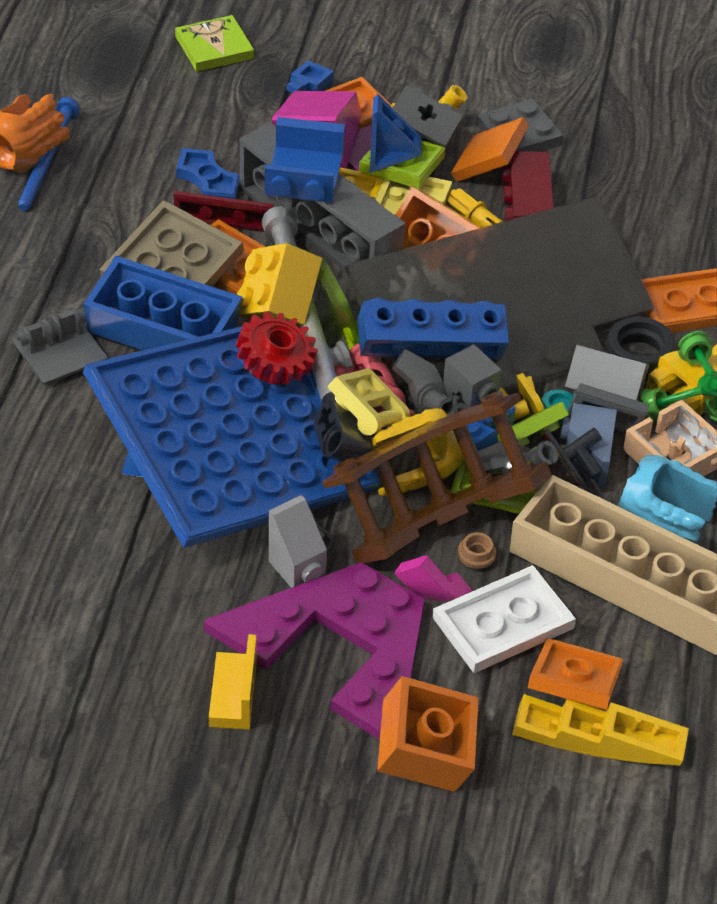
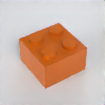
[377,676,478,792]

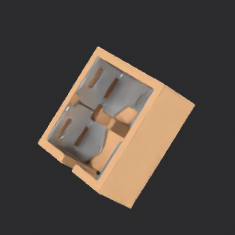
[623,400,717,477]

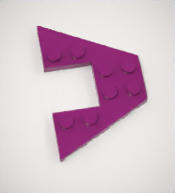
[204,562,424,740]

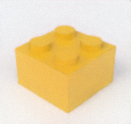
[237,243,322,326]

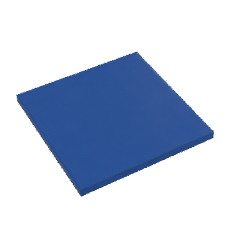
[83,326,381,548]

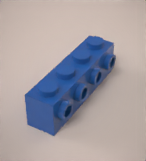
[358,298,509,359]

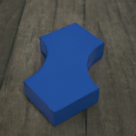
[176,148,240,199]

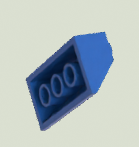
[83,256,243,350]

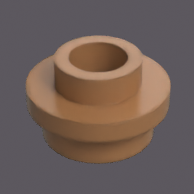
[458,532,496,569]

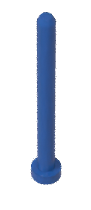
[18,97,80,211]

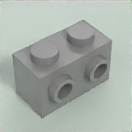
[565,345,649,401]

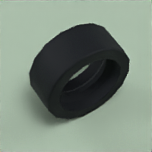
[606,316,675,381]

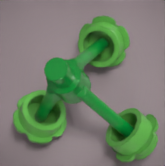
[638,331,717,423]

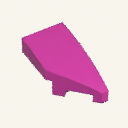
[394,555,473,602]

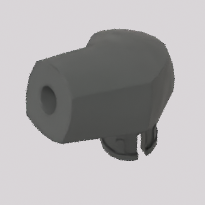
[392,349,458,415]
[478,441,558,477]

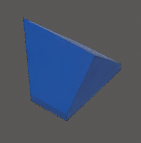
[370,94,421,173]

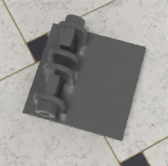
[12,308,108,385]

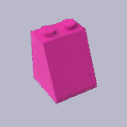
[272,91,362,169]

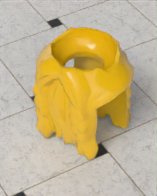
[370,408,463,496]

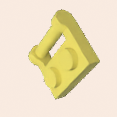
[328,368,410,435]

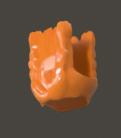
[0,94,70,173]

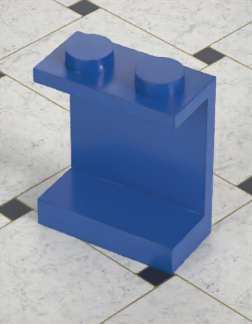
[265,117,345,203]

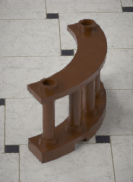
[322,392,552,564]

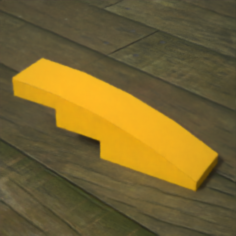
[512,694,689,766]

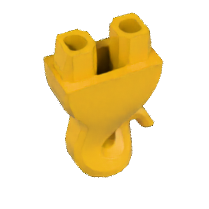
[646,344,717,415]

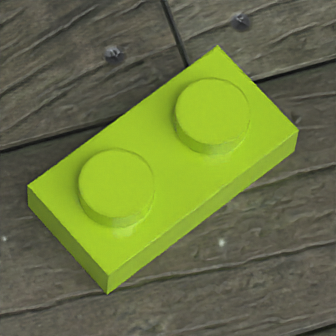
[497,402,569,446]

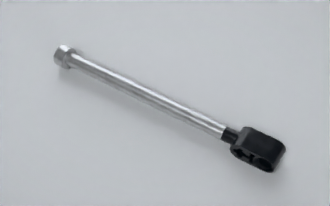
[262,206,372,463]

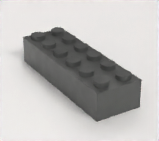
[239,122,405,292]

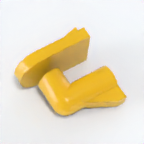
[499,373,544,421]

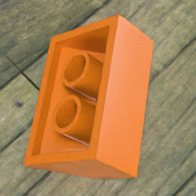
[396,187,505,291]

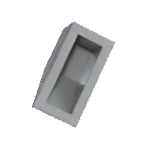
[269,495,327,588]

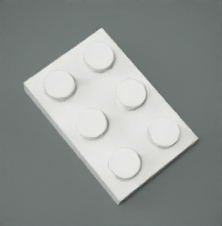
[433,565,576,673]

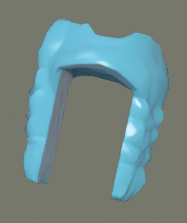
[617,454,717,543]

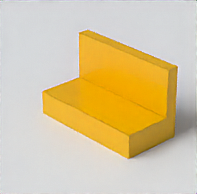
[209,634,257,730]

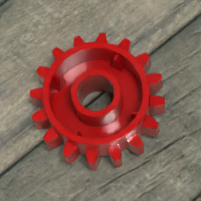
[236,312,318,385]

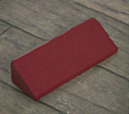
[173,191,274,232]

